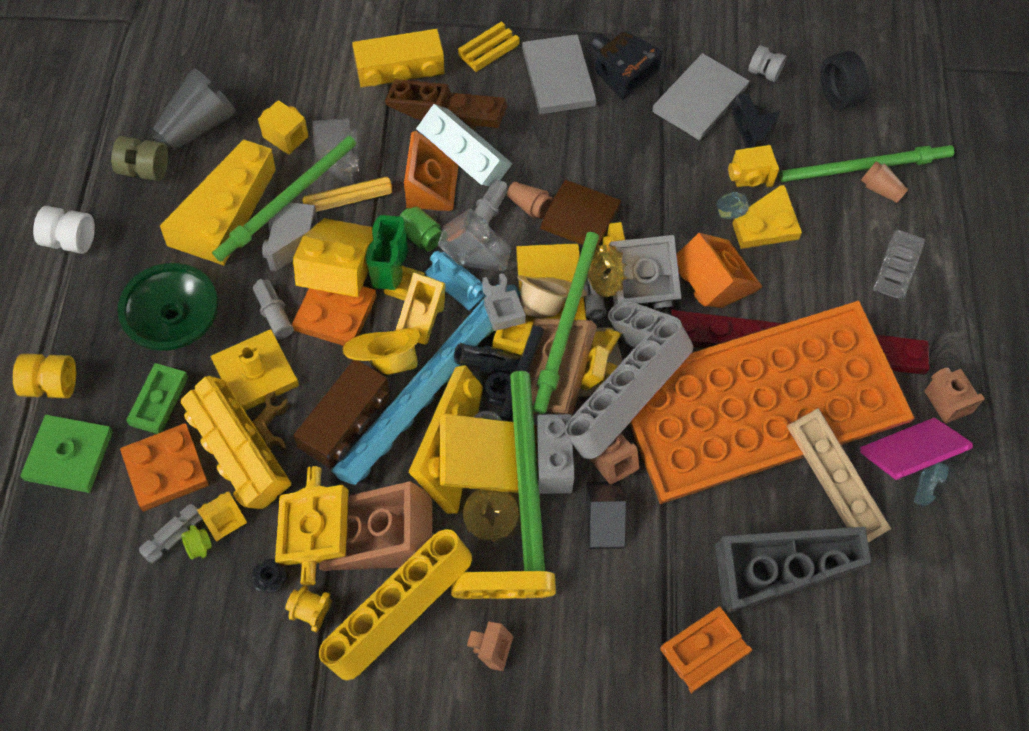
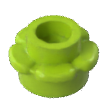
[181,525,212,560]

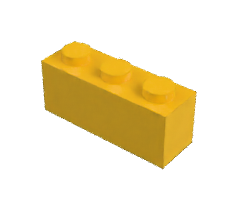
[352,29,445,88]

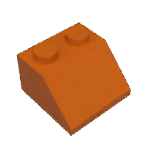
[676,233,763,308]

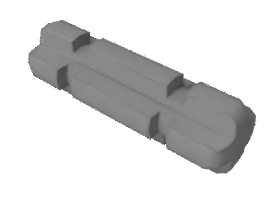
[139,504,202,563]

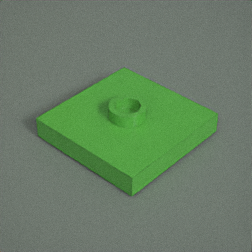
[20,415,113,493]

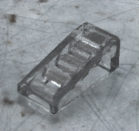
[873,230,925,300]

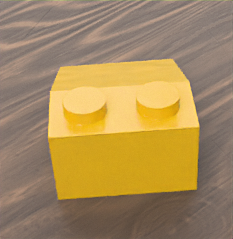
[293,218,374,297]

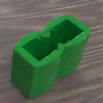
[366,215,409,290]

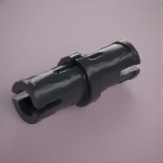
[454,343,521,374]

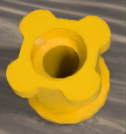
[285,585,332,633]

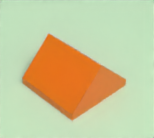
[404,131,459,211]

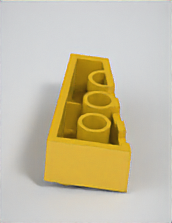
[160,139,276,266]

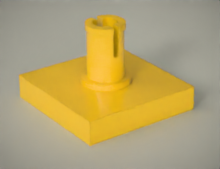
[210,329,299,411]

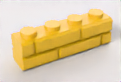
[181,376,291,509]

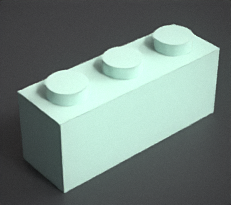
[416,104,513,186]

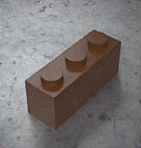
[293,360,390,469]

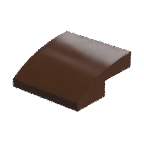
[540,180,621,250]

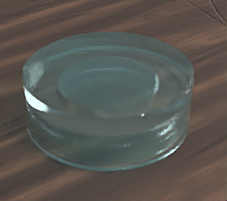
[717,192,749,219]

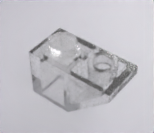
[313,118,359,185]
[438,208,512,271]

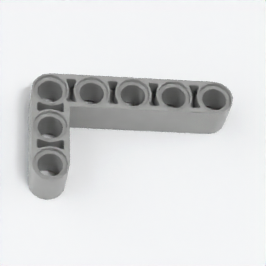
[565,301,693,459]

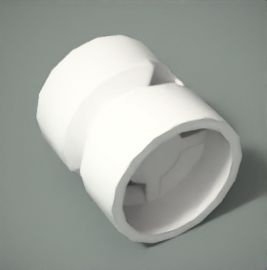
[33,206,95,254]

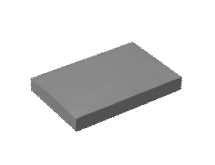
[522,34,596,114]
[652,53,750,141]

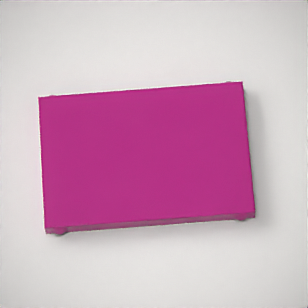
[860,418,973,480]

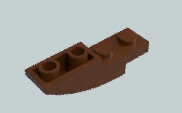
[385,79,508,131]

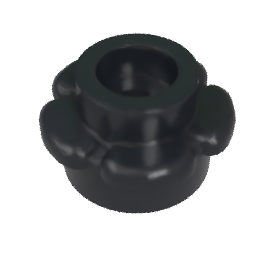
[252,559,287,593]

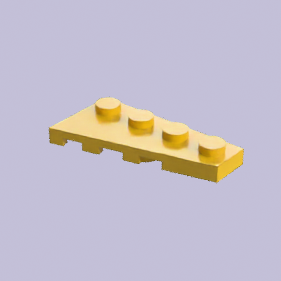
[409,365,483,514]

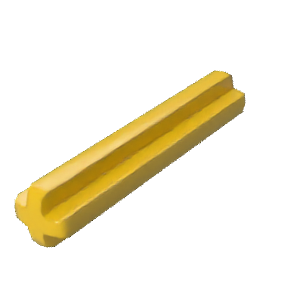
[302,177,392,212]

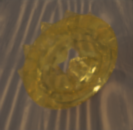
[588,245,628,297]
[463,489,519,542]

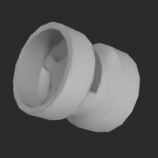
[748,45,787,83]

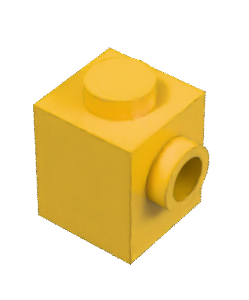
[258,100,309,155]

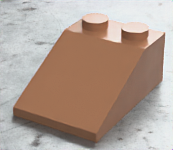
[319,481,432,571]

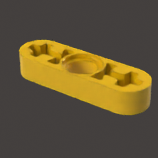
[451,571,556,599]

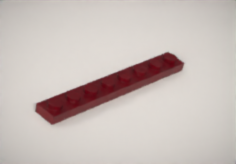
[671,310,929,375]

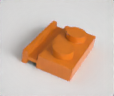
[660,606,752,694]

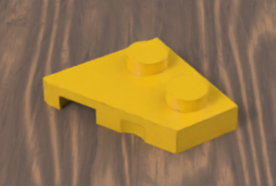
[732,185,802,249]

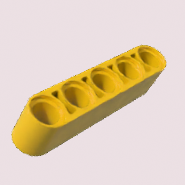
[319,529,472,680]

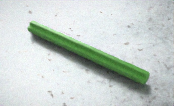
[510,371,545,571]

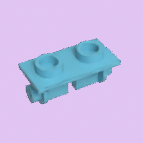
[424,251,486,311]

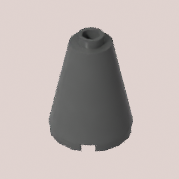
[152,68,236,151]

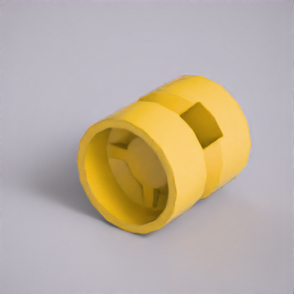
[13,353,76,398]

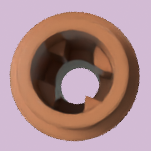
[861,161,908,203]
[507,181,553,219]

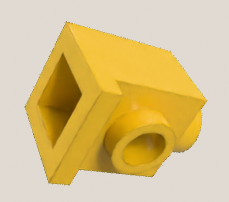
[728,145,779,188]

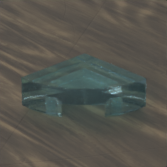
[914,462,949,507]

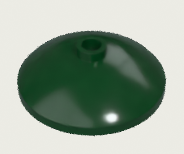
[118,263,218,351]

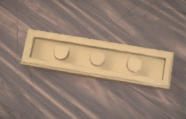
[787,408,891,542]

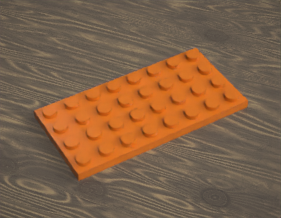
[629,300,914,504]

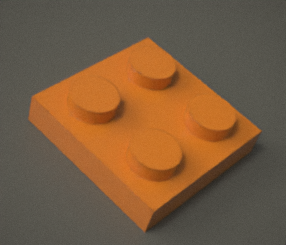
[292,286,377,346]
[120,423,209,512]

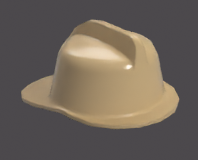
[517,275,587,318]

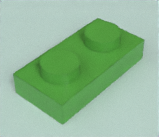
[126,363,188,434]

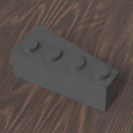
[715,527,871,615]

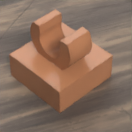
[467,621,513,671]

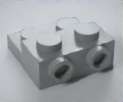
[609,235,681,309]

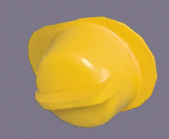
[343,328,421,375]

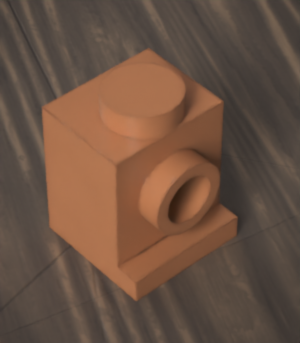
[924,368,985,424]
[589,433,639,485]

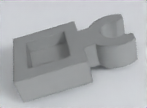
[482,273,526,331]

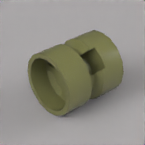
[111,135,168,182]

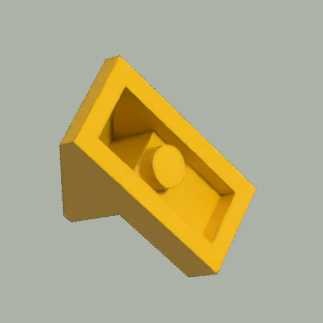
[396,272,445,344]

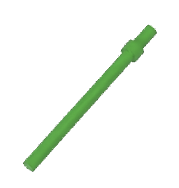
[212,136,357,262]
[779,145,954,182]
[533,232,599,414]

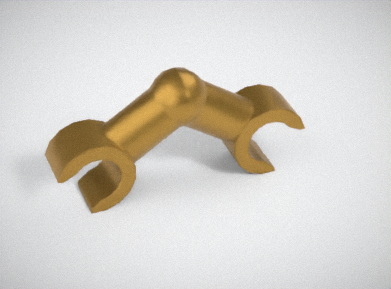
[252,391,288,454]

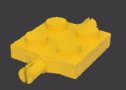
[275,466,349,586]

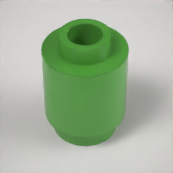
[400,207,444,251]

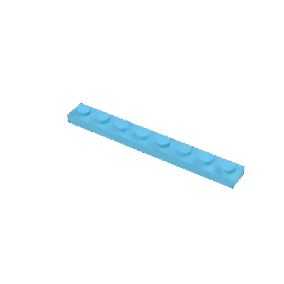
[331,285,520,485]

